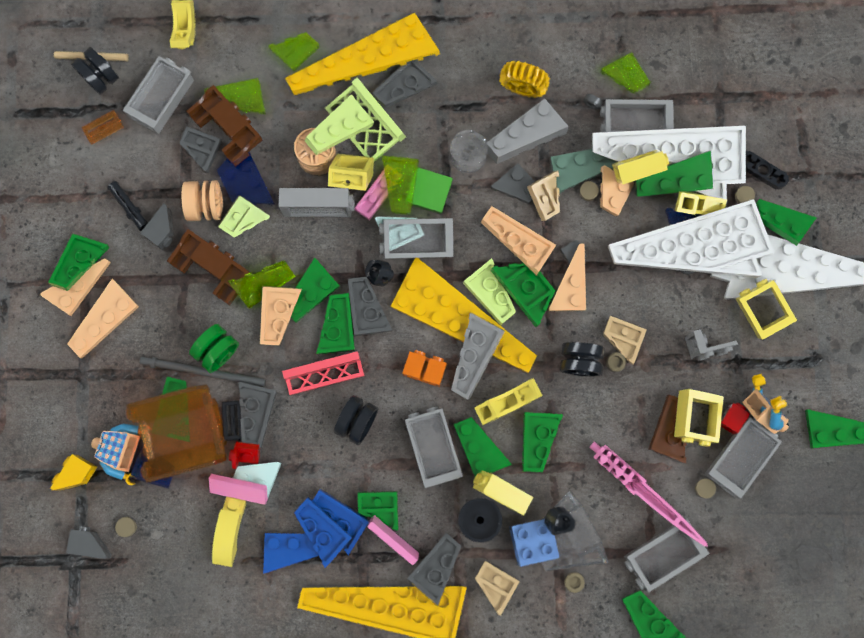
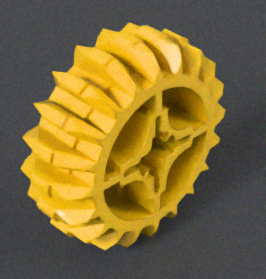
[499,61,550,98]

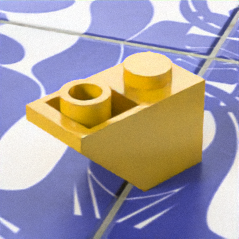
[50,454,97,491]

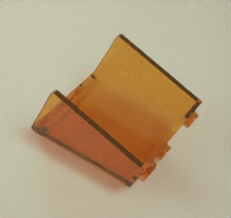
[126,384,227,483]

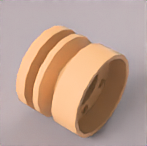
[294,128,337,175]
[182,180,223,221]

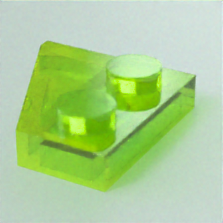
[269,32,320,71]
[600,52,651,94]

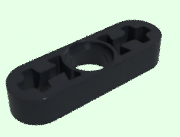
[746,151,789,190]

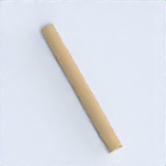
[54,51,129,61]

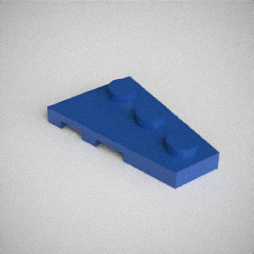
[313,489,370,555]
[294,497,352,568]
[263,533,319,574]

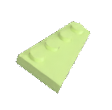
[305,95,374,155]

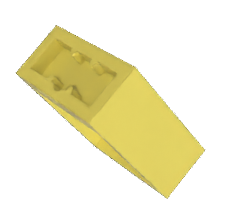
[612,150,669,184]
[328,154,374,191]
[736,278,797,340]
[674,389,724,447]
[473,471,533,515]

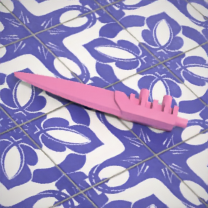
[590,442,708,546]

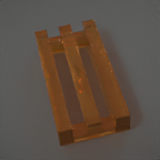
[81,110,124,145]

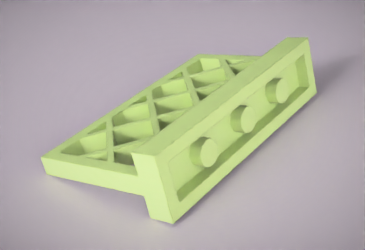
[325,78,406,161]

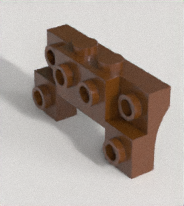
[187,85,263,167]
[167,229,251,306]

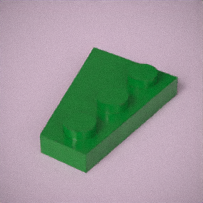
[756,199,816,246]
[48,234,109,291]
[291,258,340,323]
[316,293,355,355]
[522,412,563,472]
[454,417,512,477]

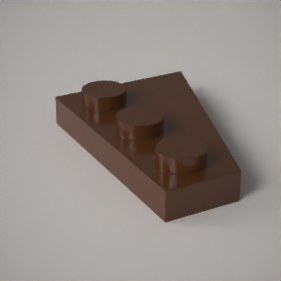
[648,395,687,464]

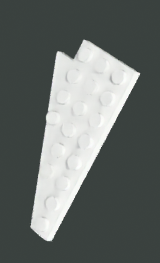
[592,126,746,200]
[608,199,774,277]
[710,234,864,300]

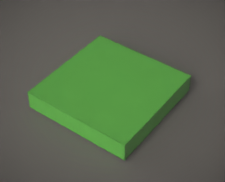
[406,167,453,214]

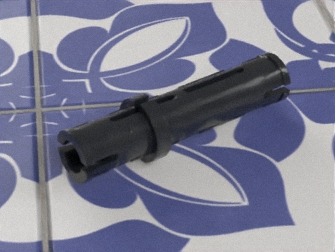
[107,181,148,231]

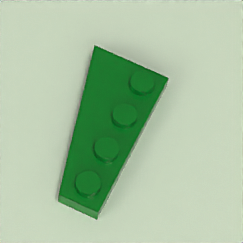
[635,151,713,197]

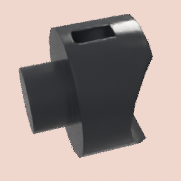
[365,260,394,287]
[544,507,576,535]

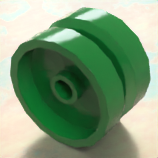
[189,324,239,373]

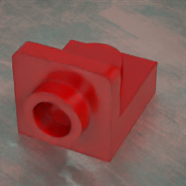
[229,442,260,469]

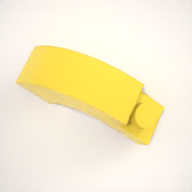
[170,0,195,49]
[675,191,727,215]
[475,378,542,425]
[212,497,246,567]

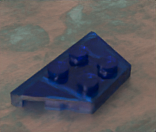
[217,152,274,205]

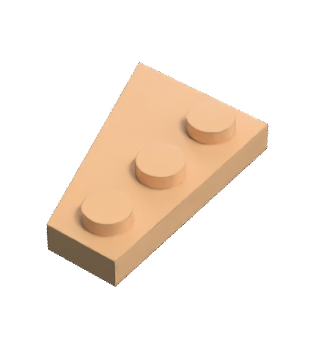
[260,286,302,345]

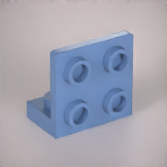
[509,519,559,567]

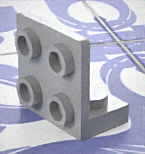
[685,329,738,361]

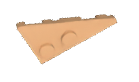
[548,244,586,311]
[40,258,111,316]

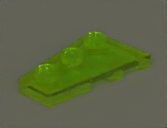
[204,78,266,114]
[382,155,419,215]
[228,260,296,309]

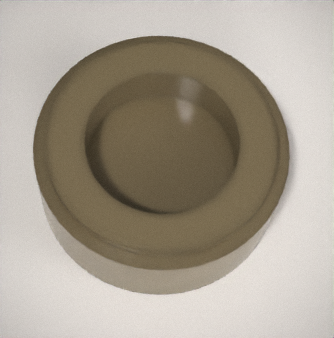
[579,181,599,201]
[735,186,755,204]
[606,352,626,372]
[695,478,716,498]
[115,517,137,537]
[564,572,585,593]

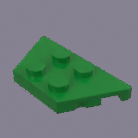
[490,263,555,327]

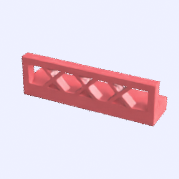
[282,351,364,395]

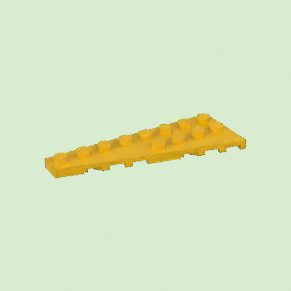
[285,13,440,95]
[391,258,537,373]
[297,586,467,638]

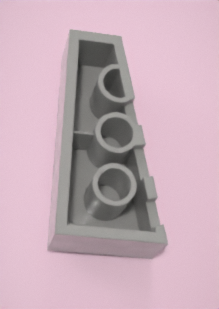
[485,99,569,164]

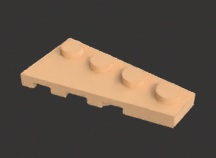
[481,206,556,275]
[67,279,139,358]

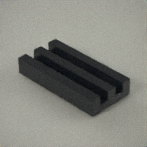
[222,400,242,441]

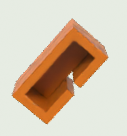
[402,350,447,387]

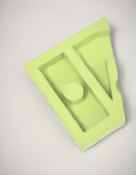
[218,195,270,237]

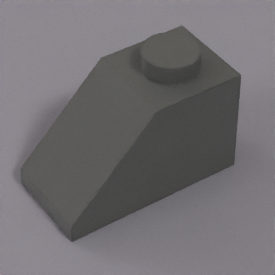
[140,204,174,251]
[66,526,112,559]

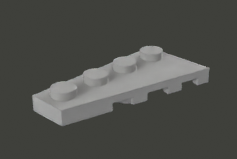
[451,313,505,399]

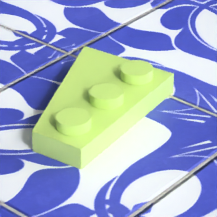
[463,258,516,325]

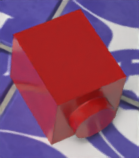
[721,403,750,435]

